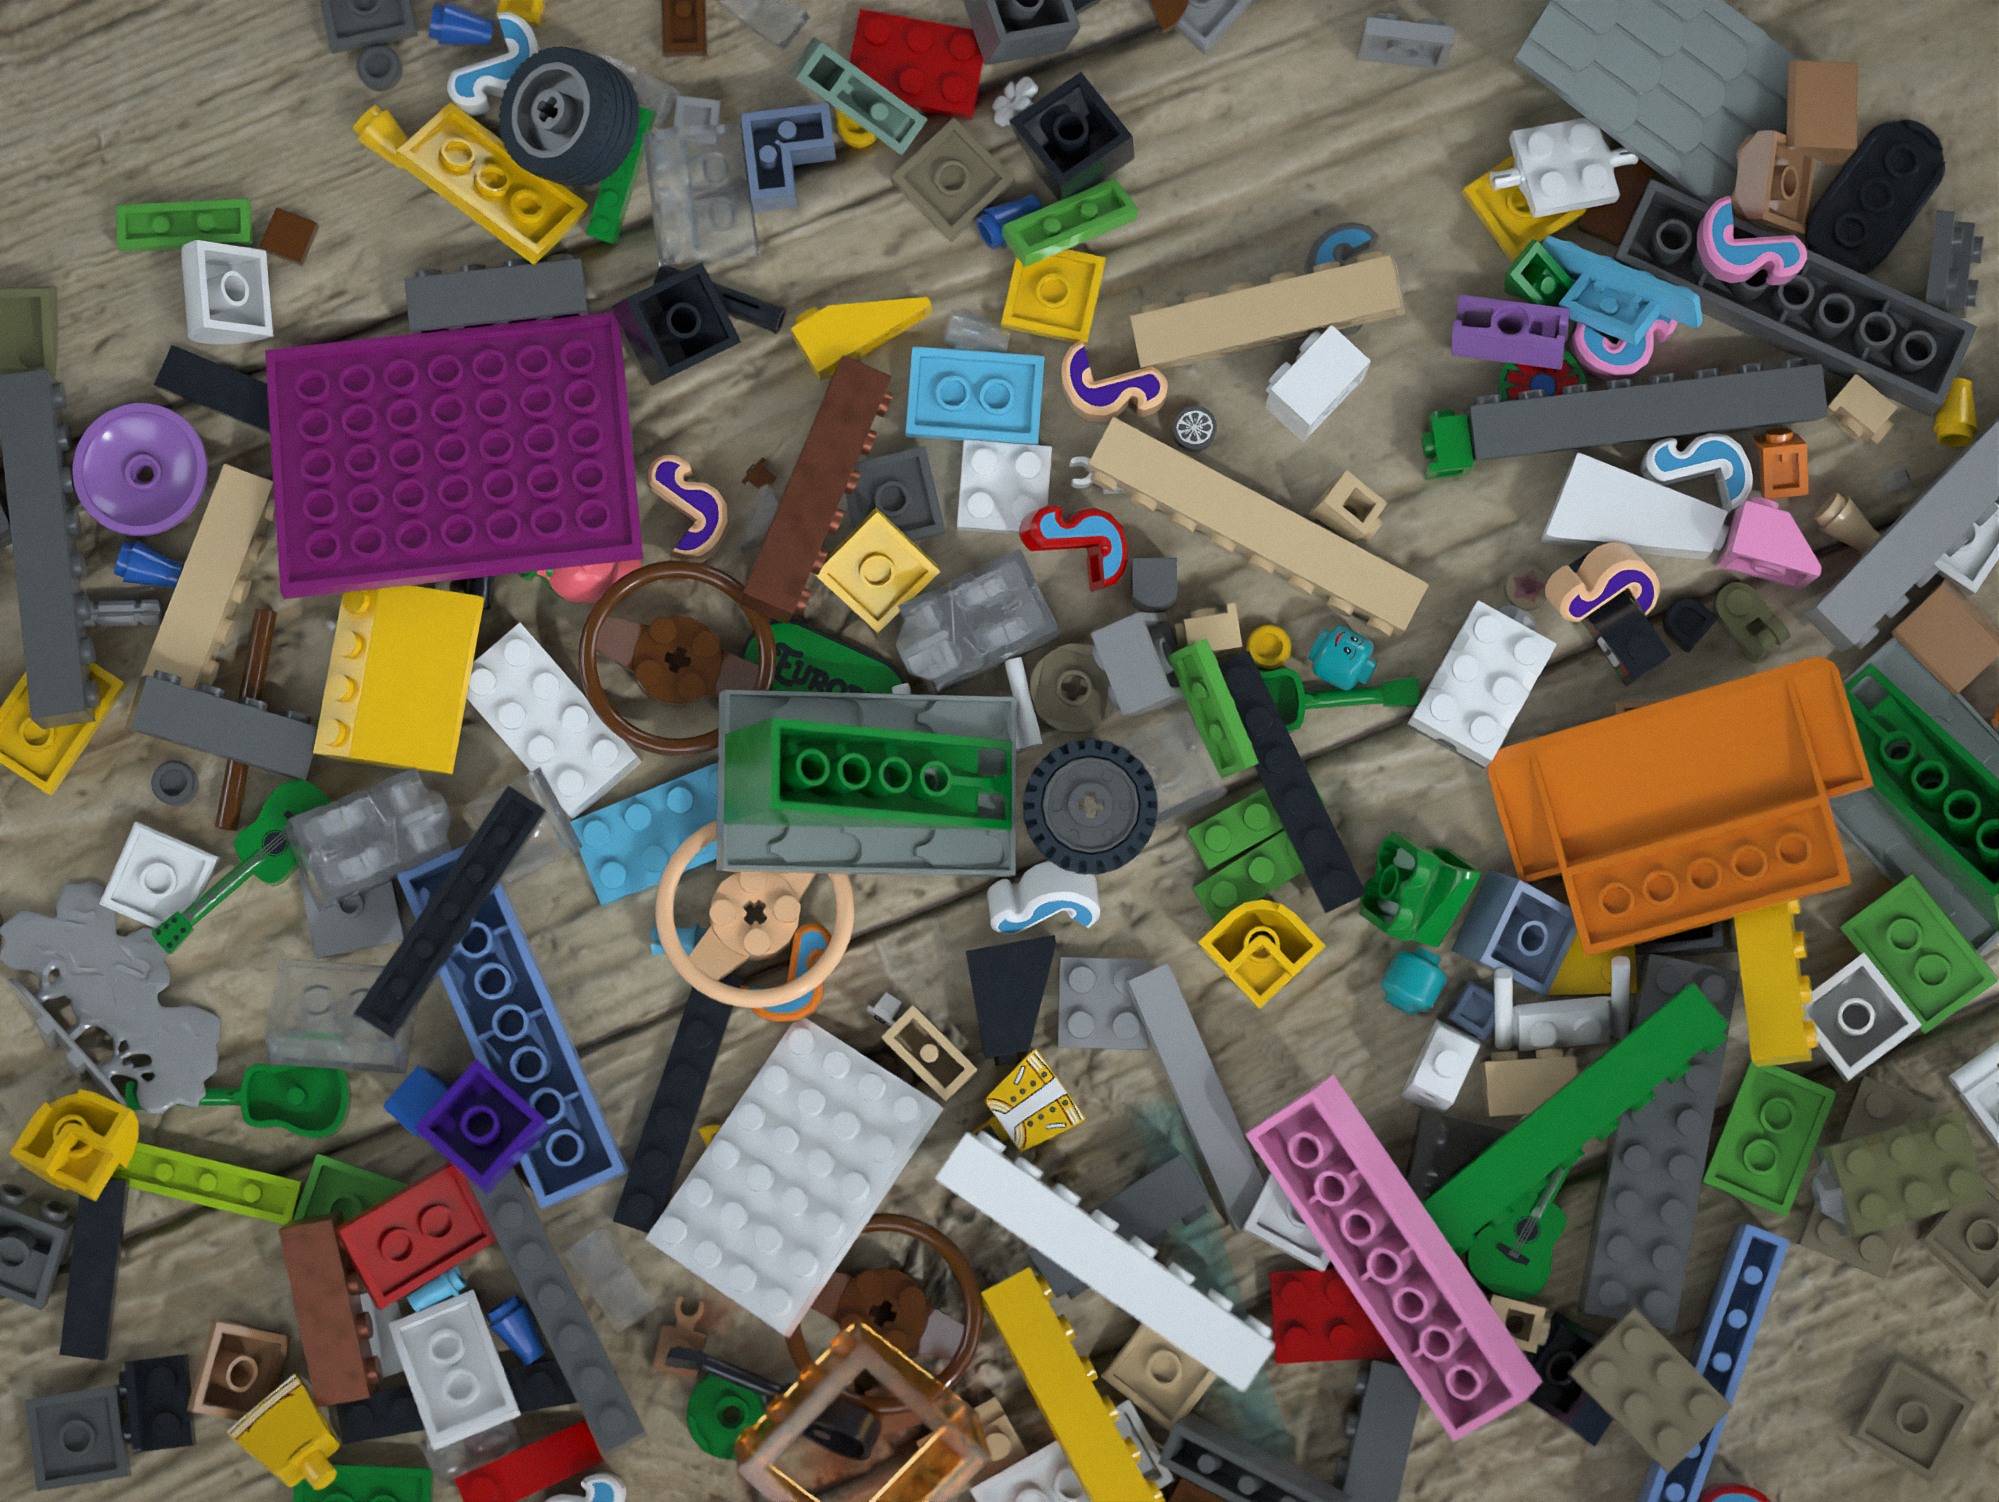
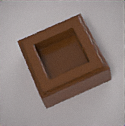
[259,207,319,266]

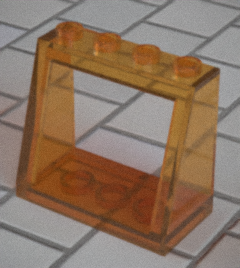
[733,1319,992,1502]

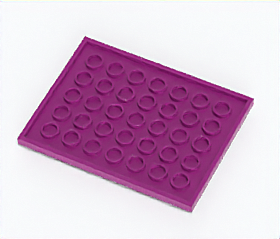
[265,312,644,599]

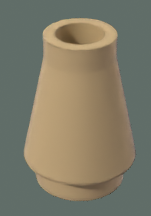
[1813,492,1881,555]

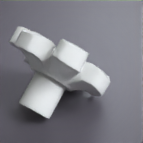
[992,77,1038,127]

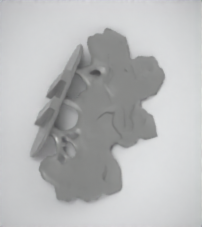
[0,881,221,1114]

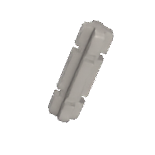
[85,599,163,627]

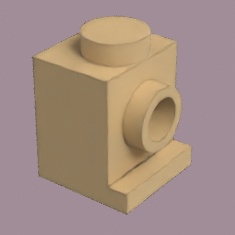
[1824,373,1897,444]
[1307,470,1387,544]
[1174,603,1242,657]
[1486,1294,1550,1353]

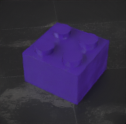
[414,1059,550,1196]

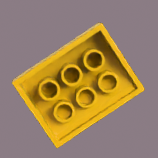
[313,585,485,774]

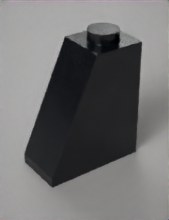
[966,935,1056,1066]

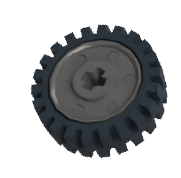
[1023,739,1158,875]

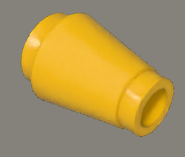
[352,104,409,170]
[1933,378,1978,447]

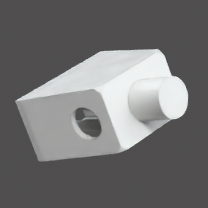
[1400,1019,1480,1116]

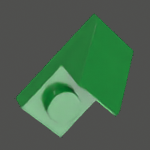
[1504,239,1574,307]

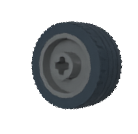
[499,46,640,187]

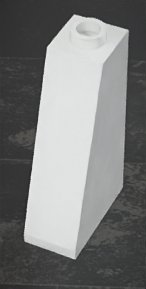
[1540,452,1730,560]

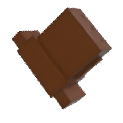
[741,457,776,493]

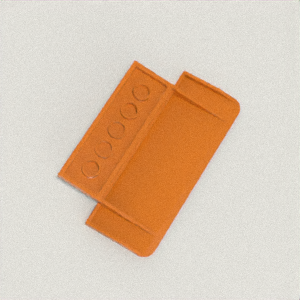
[1487,657,1874,958]

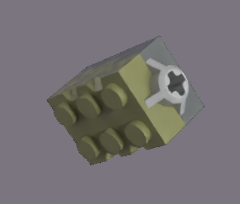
[1811,1109,1989,1236]

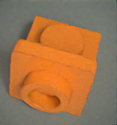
[1753,428,1809,499]

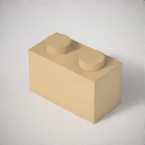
[881,1005,978,1103]
[1480,1048,1577,1118]

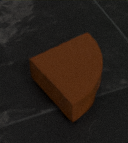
[1148,0,1189,35]

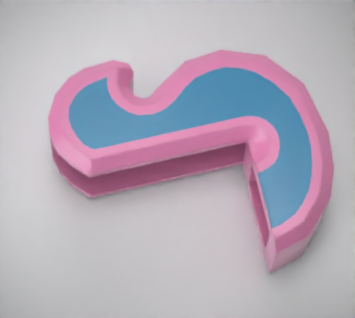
[1697,195,1807,286]
[1569,315,1678,382]

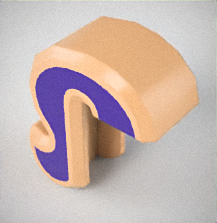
[1061,340,1168,423]
[648,455,730,563]
[1545,542,1660,622]

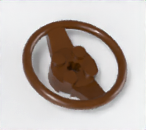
[578,560,777,756]
[784,1213,983,1416]

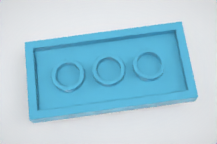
[568,762,718,906]

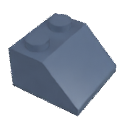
[1451,870,1577,996]

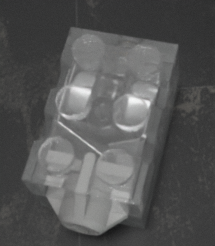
[895,548,1059,695]
[283,767,452,911]

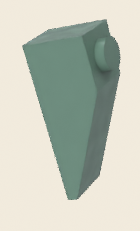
[788,37,928,155]

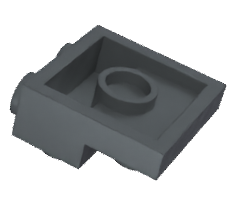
[1926,210,1984,319]
[0,1184,76,1310]

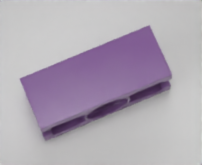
[1451,294,1570,370]

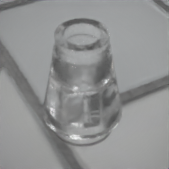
[943,308,1011,353]

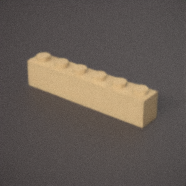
[1130,251,1407,371]
[127,464,276,715]

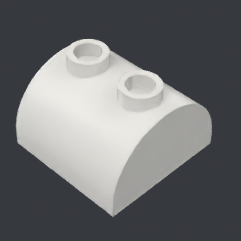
[181,240,273,344]

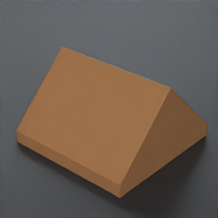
[1787,60,1858,167]
[1891,578,1999,696]
[187,1319,291,1420]

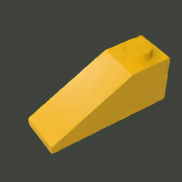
[791,297,933,382]

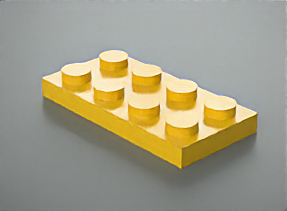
[394,102,589,265]

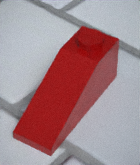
[454,1419,604,1502]

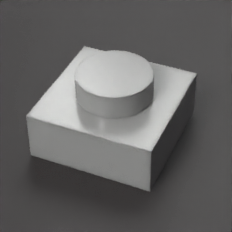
[672,95,722,146]

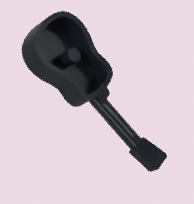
[665,1346,882,1461]

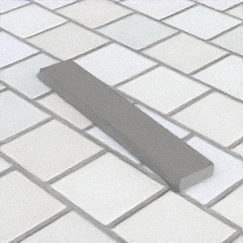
[1125,963,1264,1231]

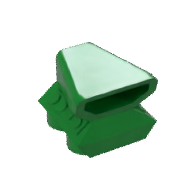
[1359,831,1482,948]

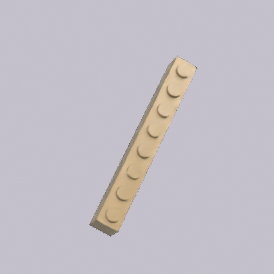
[1085,417,1429,638]

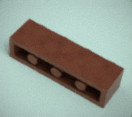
[279,1211,383,1408]

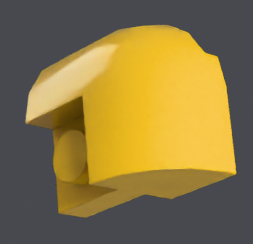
[1198,899,1326,1009]
[9,1089,139,1201]

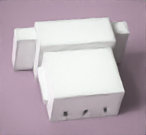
[866,992,902,1027]

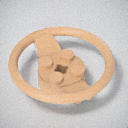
[655,820,855,1008]

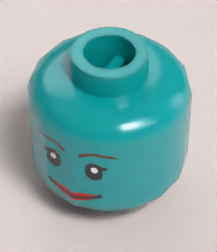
[1308,625,1378,691]
[1380,946,1447,1017]

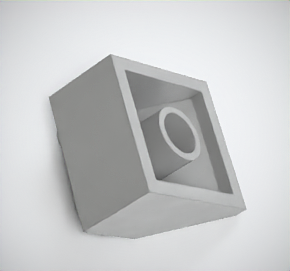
[1091,612,1186,717]

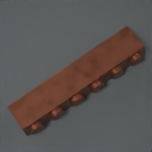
[737,355,894,624]

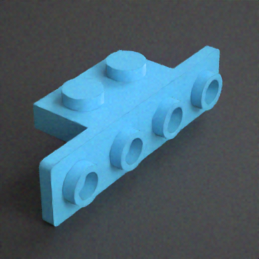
[1543,236,1703,346]

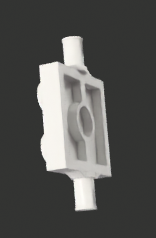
[1489,118,1638,218]

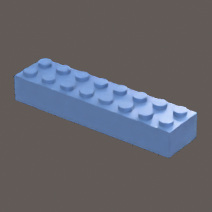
[397,844,629,1209]

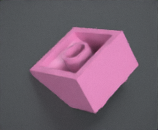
[1716,497,1822,590]

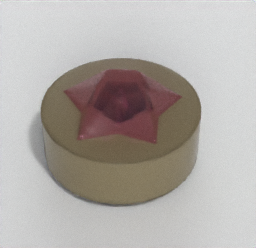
[1504,565,1548,611]

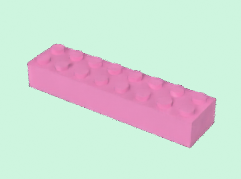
[1245,1074,1542,1442]

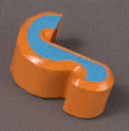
[741,923,832,1023]

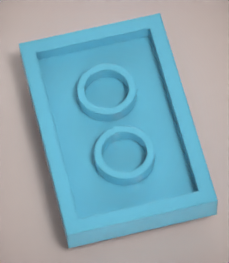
[906,346,1045,445]

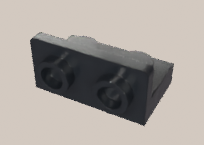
[119,1354,196,1454]

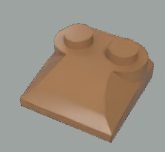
[1731,130,1815,234]

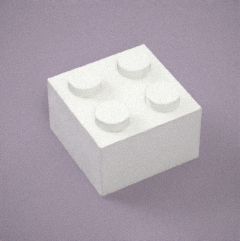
[1265,325,1371,443]
[1805,953,1922,1083]

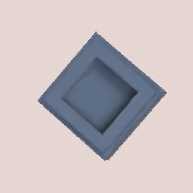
[1446,980,1495,1042]

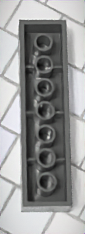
[1613,179,1977,417]
[1577,953,1740,1331]

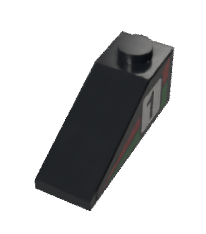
[1568,552,1671,687]

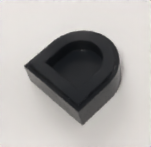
[1662,598,1718,654]

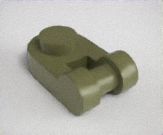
[1713,582,1791,664]

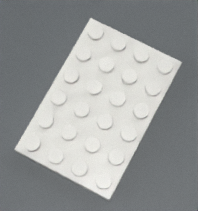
[645,1018,944,1338]

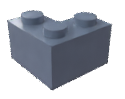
[741,103,836,213]

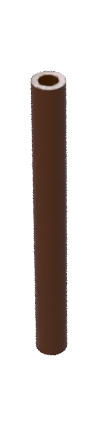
[215,608,277,831]

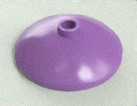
[72,403,208,536]

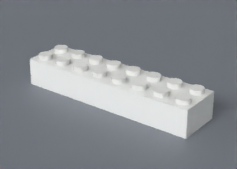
[935,1131,1275,1393]

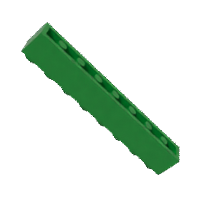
[1421,981,1729,1257]

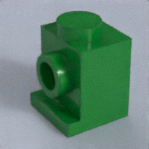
[1421,409,1474,480]

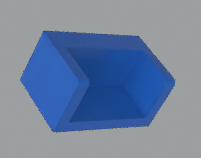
[383,1065,452,1138]

